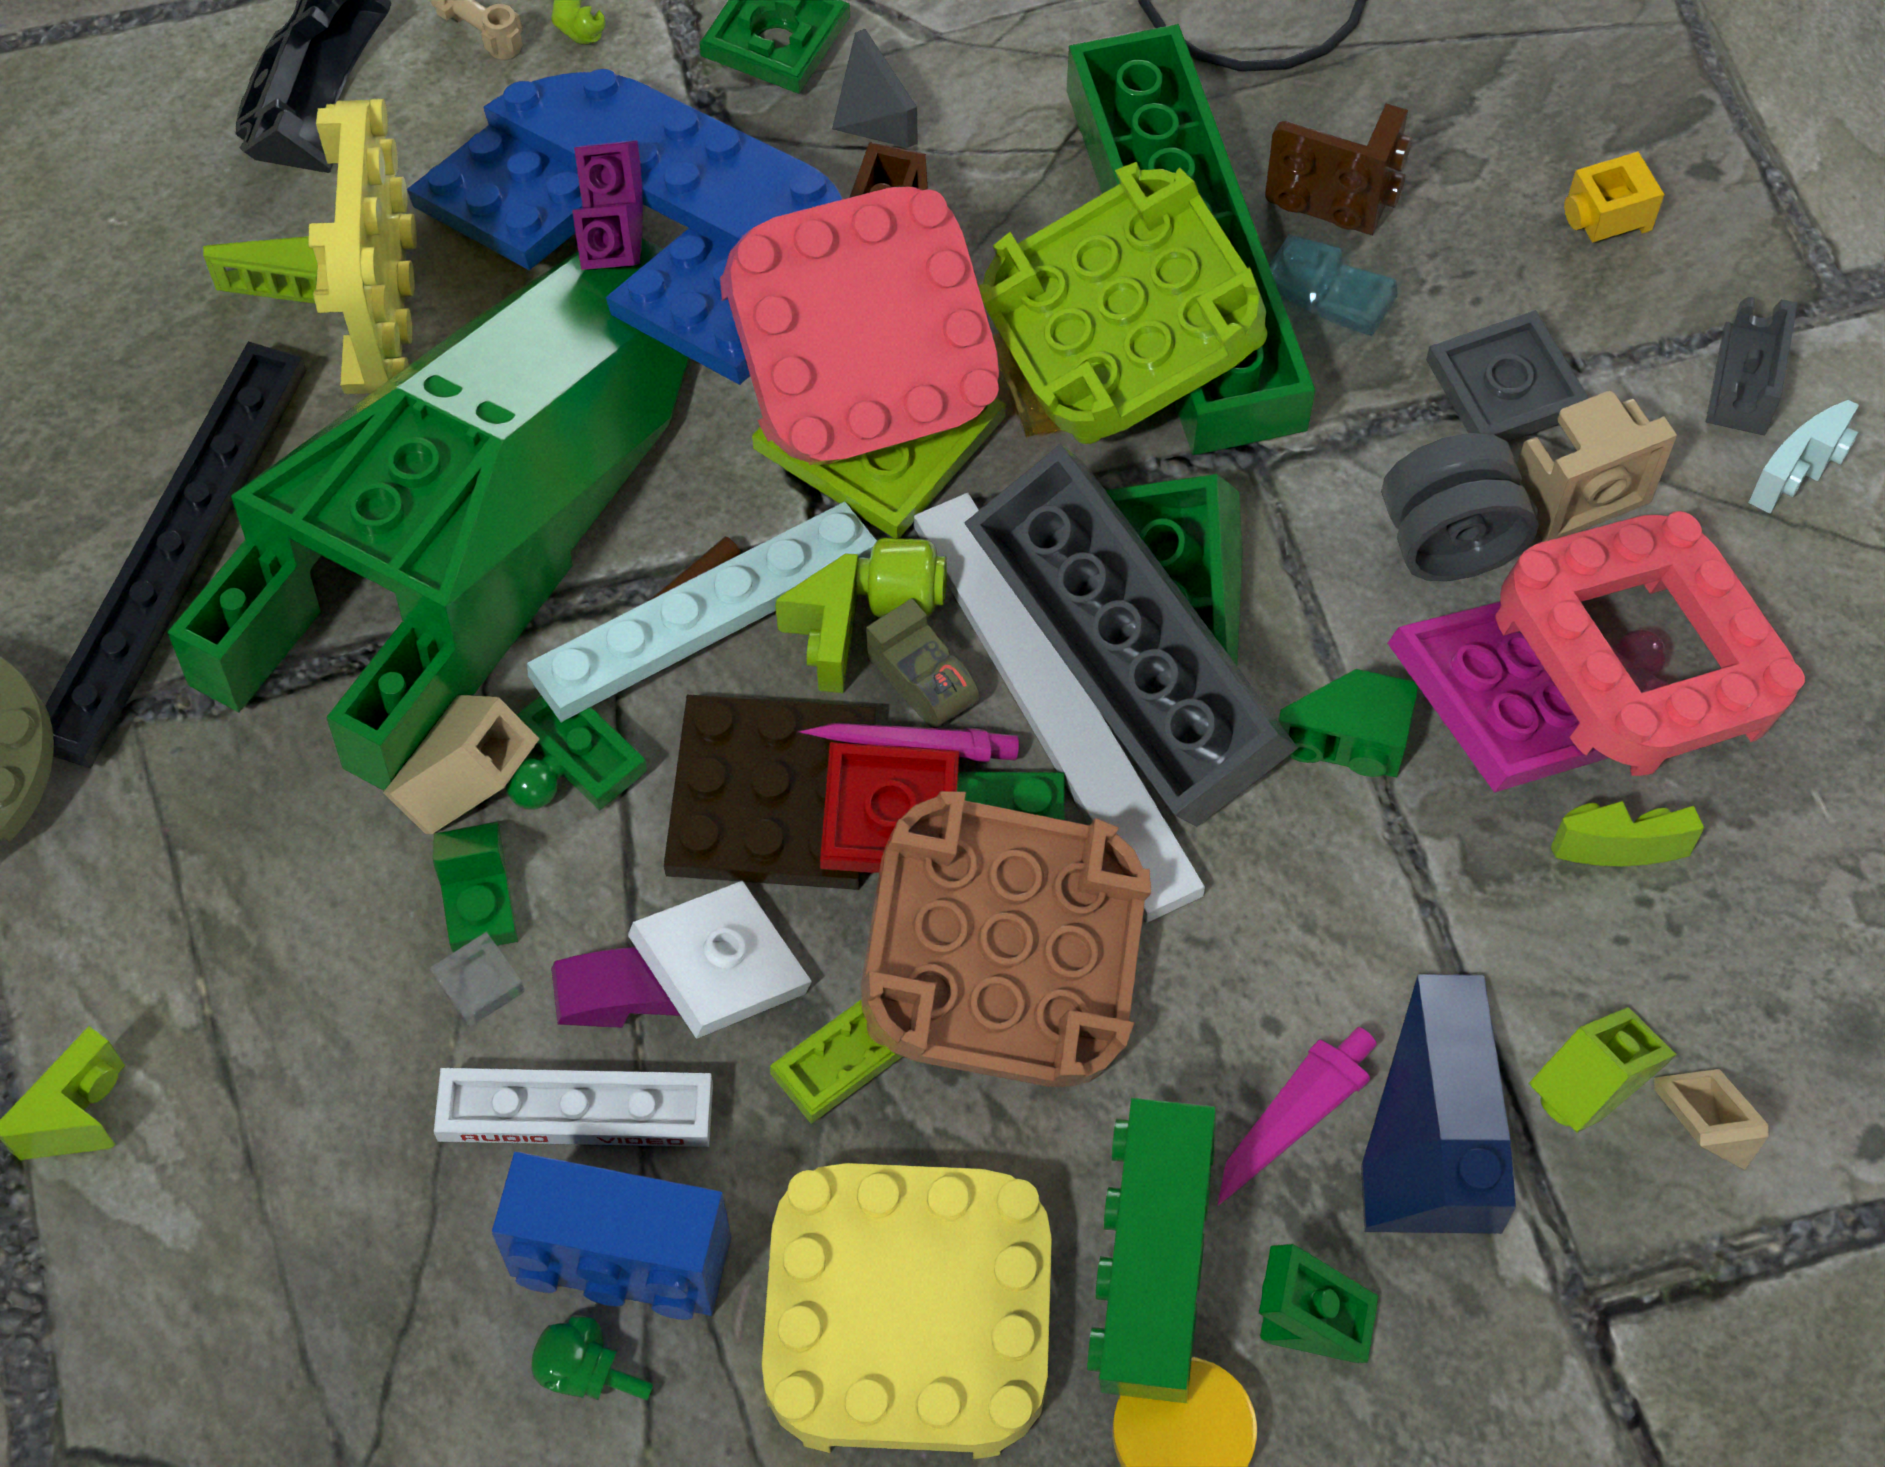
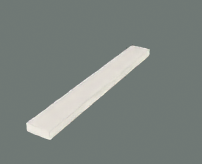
[914,493,1205,923]

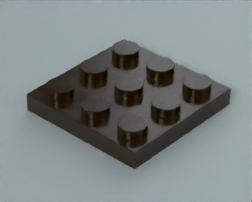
[664,694,876,890]

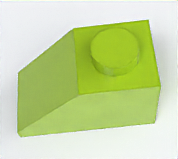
[1528,1007,1677,1133]

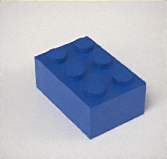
[492,1151,731,1320]

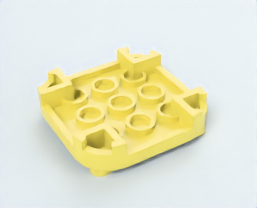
[309,99,417,394]
[762,1163,1052,1459]

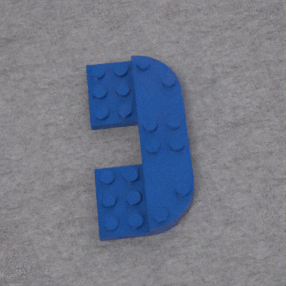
[407,69,842,385]

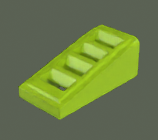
[203,236,318,304]

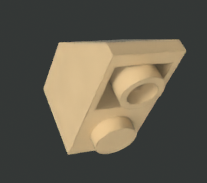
[383,695,539,835]

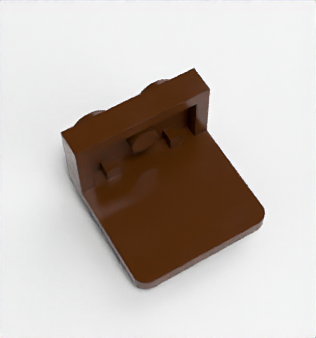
[1265,103,1413,236]

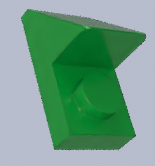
[432,821,518,955]
[1259,1244,1379,1363]

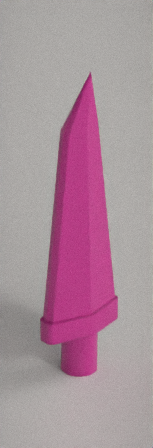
[799,723,1019,762]
[1217,1027,1377,1206]

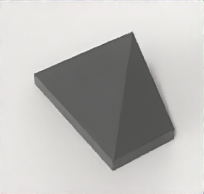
[832,29,918,148]

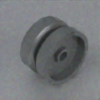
[1381,433,1539,581]

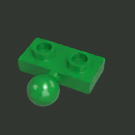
[506,695,648,811]

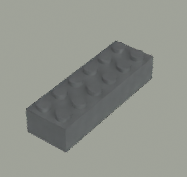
[964,443,1298,827]

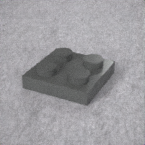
[1426,310,1589,442]

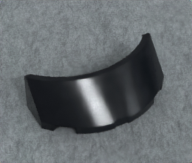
[235,0,392,173]

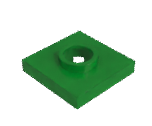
[699,0,850,94]

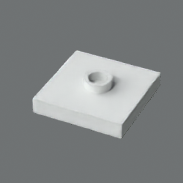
[628,881,812,1039]

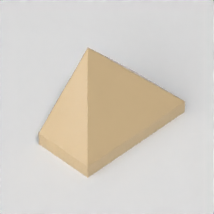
[1654,1069,1768,1170]

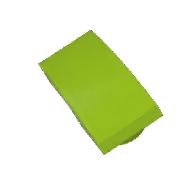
[1551,801,1704,867]

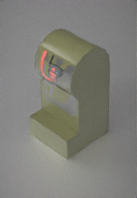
[866,598,979,728]

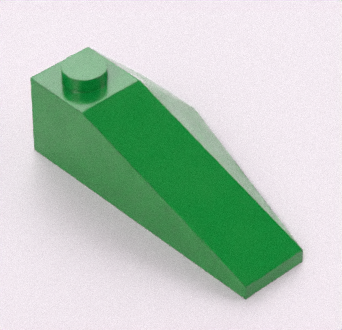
[1105,474,1243,666]

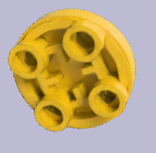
[1112,1357,1257,1467]

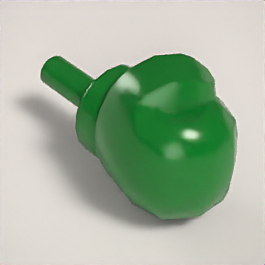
[531,1315,654,1401]

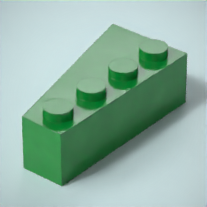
[1087,1098,1216,1403]

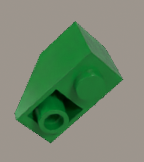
[1278,669,1418,778]

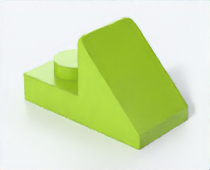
[775,553,858,693]
[0,1026,125,1160]

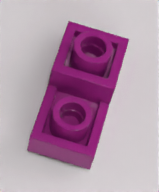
[572,140,643,270]
[551,947,681,1028]

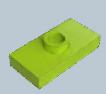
[770,1000,903,1124]

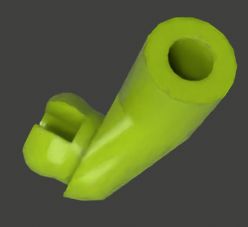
[551,0,606,45]

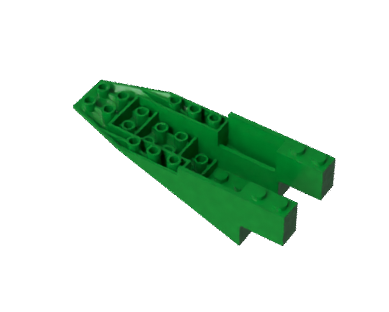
[167,238,690,791]

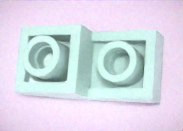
[1748,400,1859,513]

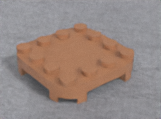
[861,792,1151,1087]

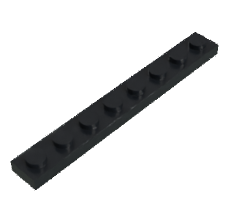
[45,341,307,769]

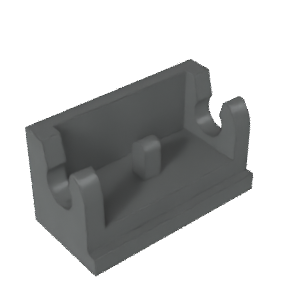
[1705,297,1798,436]

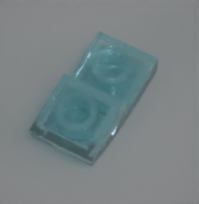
[1269,234,1398,336]

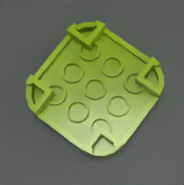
[978,162,1267,444]

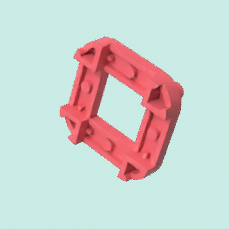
[1495,511,1805,776]

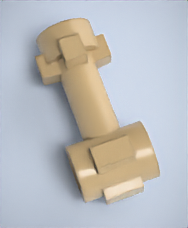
[431,0,523,60]

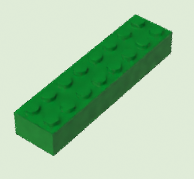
[1066,24,1315,455]

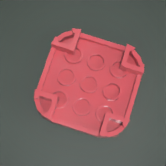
[720,187,999,465]

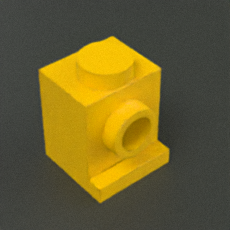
[1564,151,1665,243]

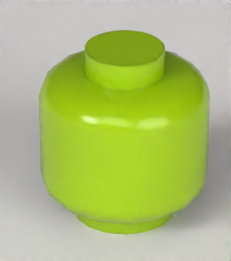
[856,538,947,618]

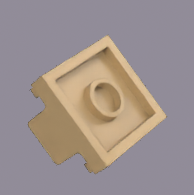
[1517,391,1677,542]

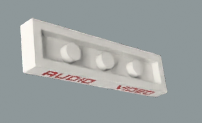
[434,1068,713,1147]

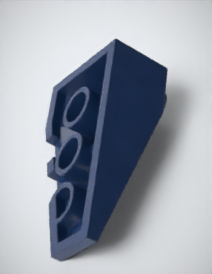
[1361,974,1516,1234]

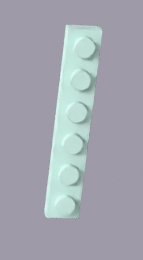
[527,501,877,722]

